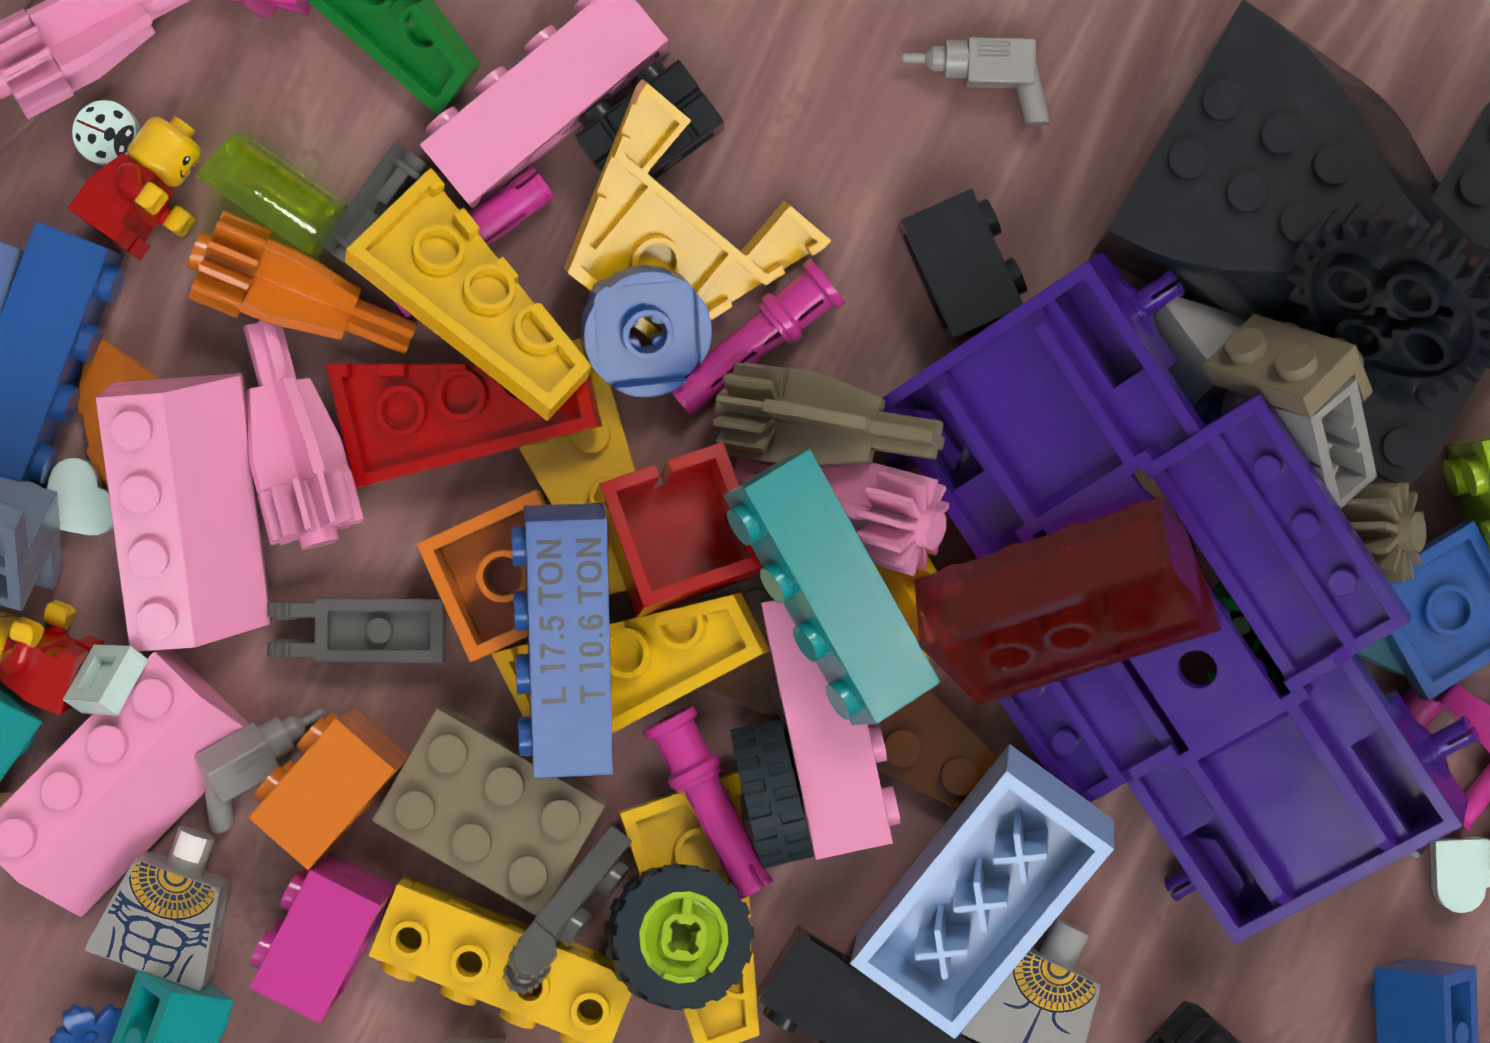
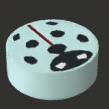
[72,100,141,166]

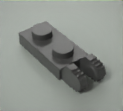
[267,598,446,663]
[502,826,632,995]

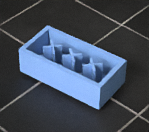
[850,744,1114,1039]

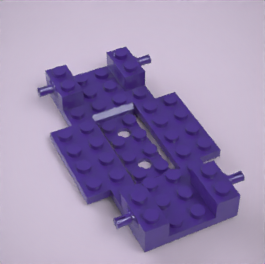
[882,250,1480,945]

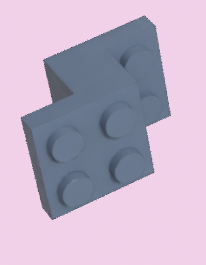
[0,477,63,611]

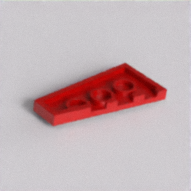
[326,364,603,488]

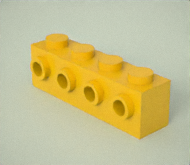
[369,875,632,1043]

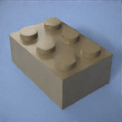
[372,703,609,916]

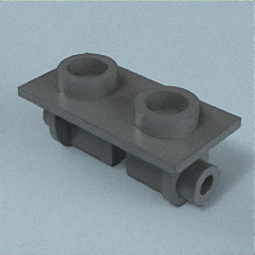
[320,142,446,271]

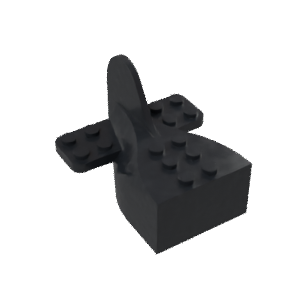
[1093,0,1490,483]

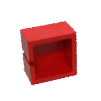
[594,442,763,618]

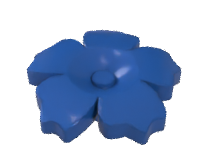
[49,1004,122,1043]

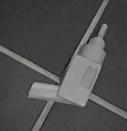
[900,37,1051,126]
[195,709,325,833]

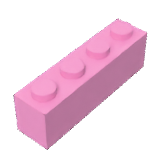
[420,0,670,209]
[760,599,901,860]

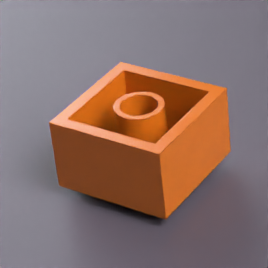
[416,490,547,663]
[248,708,409,870]

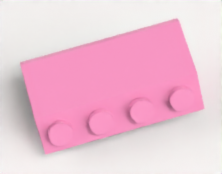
[96,373,272,652]
[0,649,249,917]

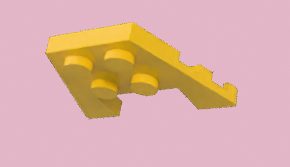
[564,79,831,339]

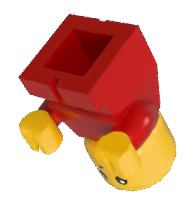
[67,116,202,261]
[0,600,105,715]

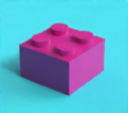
[249,852,396,1024]

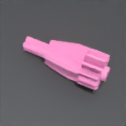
[0,0,191,119]
[243,320,364,550]
[733,458,949,576]

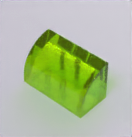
[195,132,348,258]

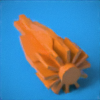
[187,210,418,355]

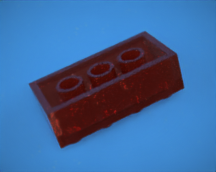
[914,497,1222,706]

